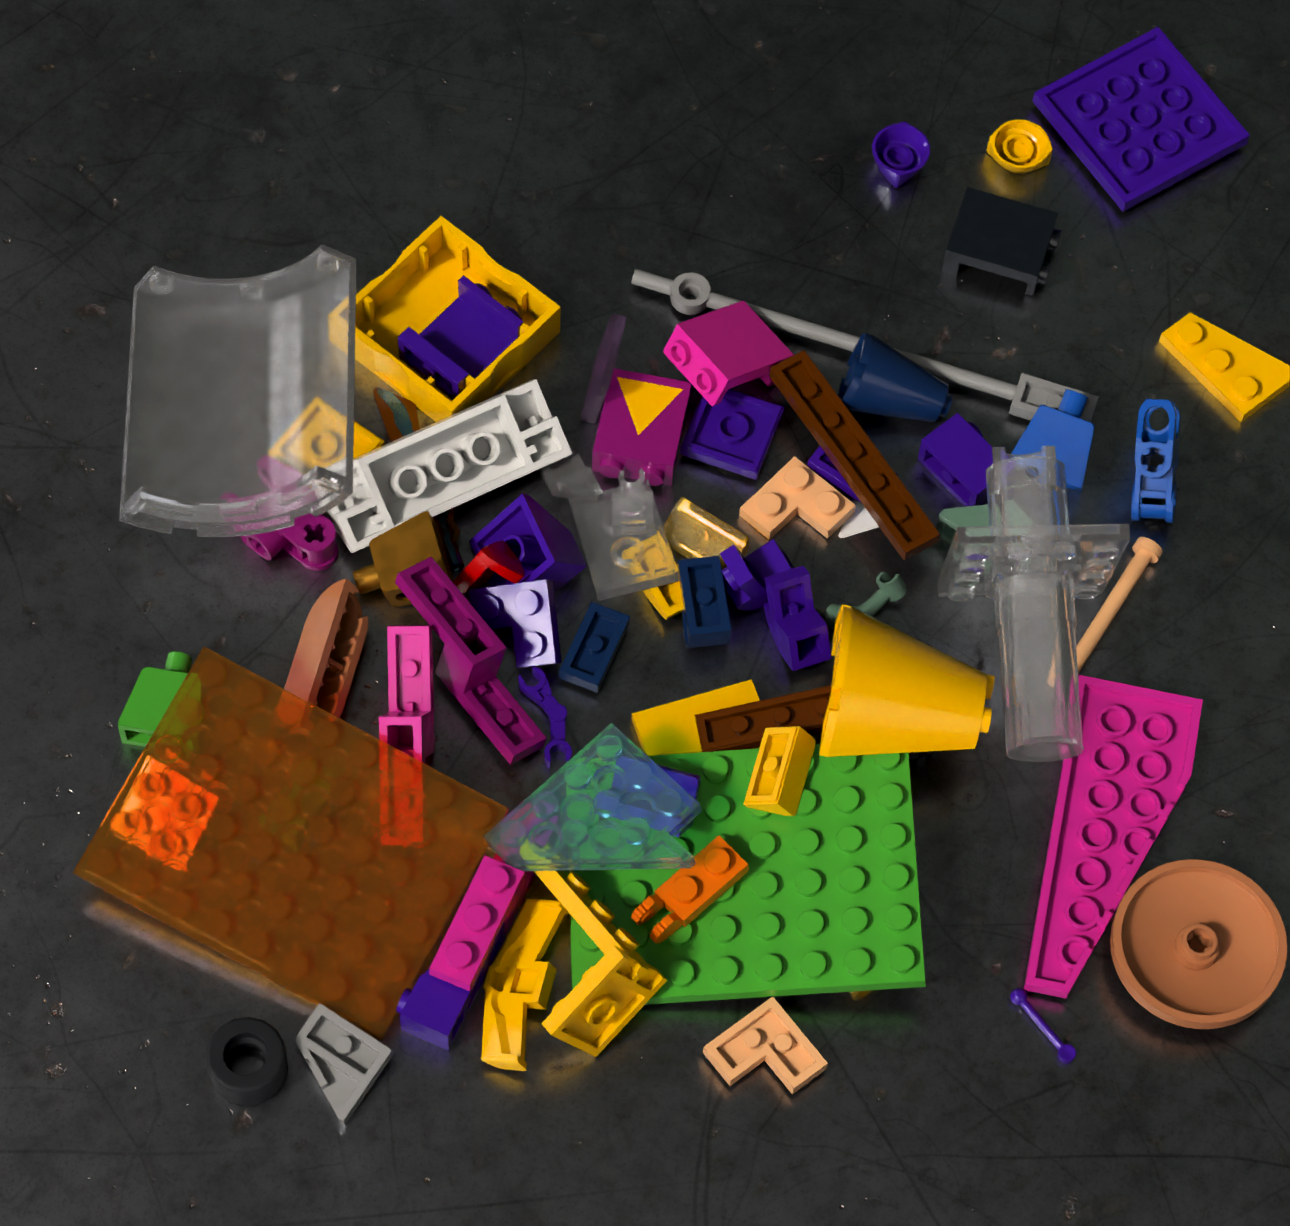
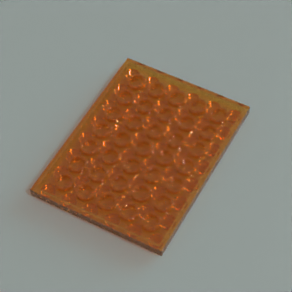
[73,647,509,1041]

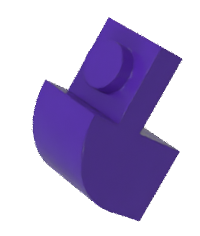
[720,539,794,611]
[763,565,832,671]

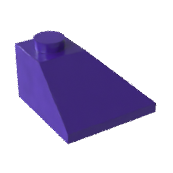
[469,493,587,591]

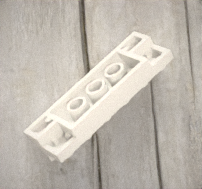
[313,379,572,553]

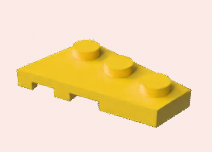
[1159,312,1290,423]

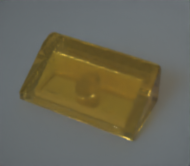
[658,497,750,570]

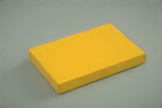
[632,679,760,756]

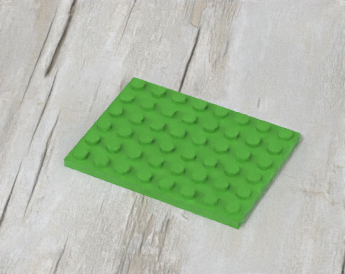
[566,744,926,1005]

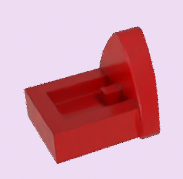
[453,540,525,594]

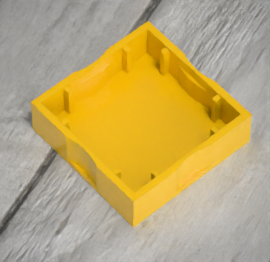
[332,216,561,422]

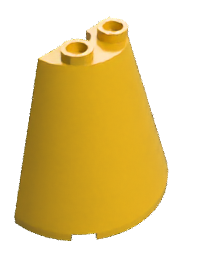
[819,604,995,757]

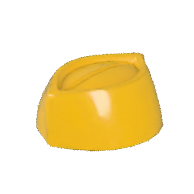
[986,120,1053,174]

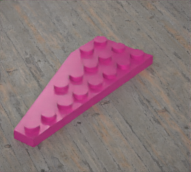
[1023,674,1203,999]

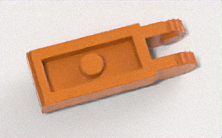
[631,835,749,944]

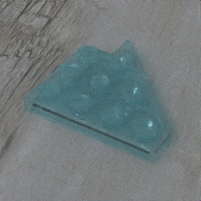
[484,723,702,871]

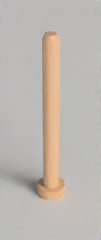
[1056,537,1163,689]

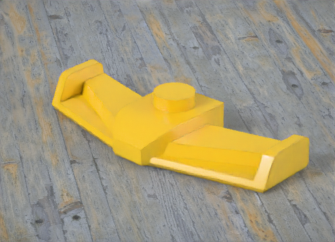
[481,899,569,1071]

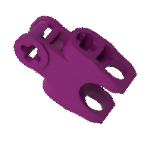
[218,457,339,571]

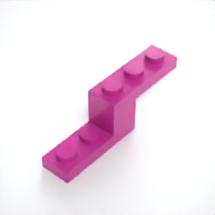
[379,625,435,846]
[429,802,560,991]

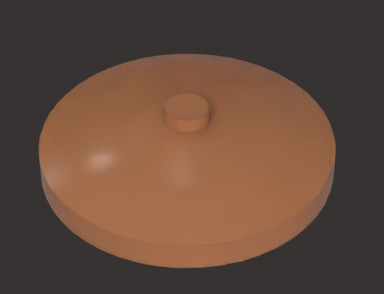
[1110,859,1288,1029]

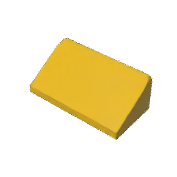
[743,726,816,816]

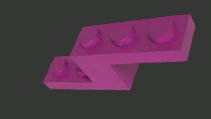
[395,557,547,765]

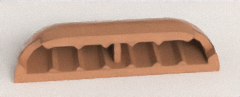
[279,578,368,733]

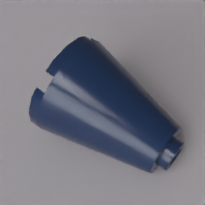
[837,333,953,422]

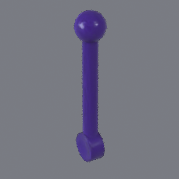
[1010,988,1076,1064]

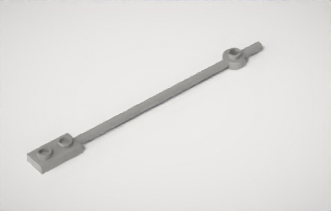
[631,269,1099,422]

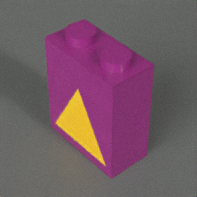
[592,368,692,486]

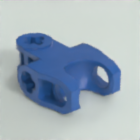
[1131,399,1181,523]

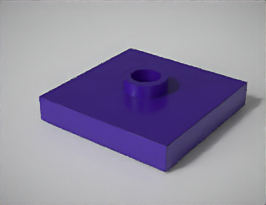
[680,389,784,480]

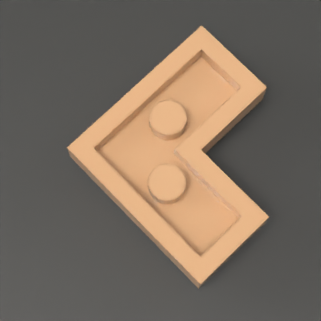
[739,456,856,540]
[703,996,828,1094]

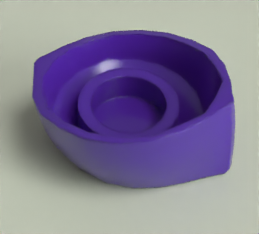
[872,122,930,188]

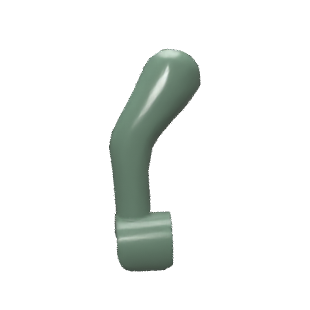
[815,572,907,628]

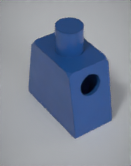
[1008,389,1095,493]

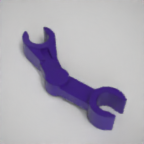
[518,666,572,769]

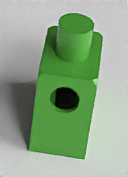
[118,651,205,756]

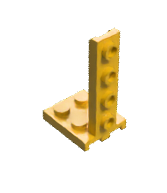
[520,839,667,1057]

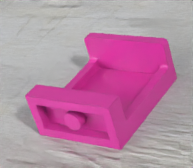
[663,300,794,406]

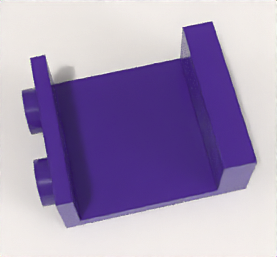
[398,275,523,400]

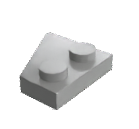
[294,1003,394,1125]

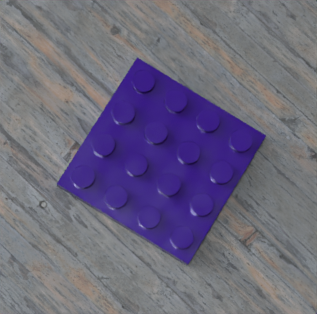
[1032,27,1250,212]

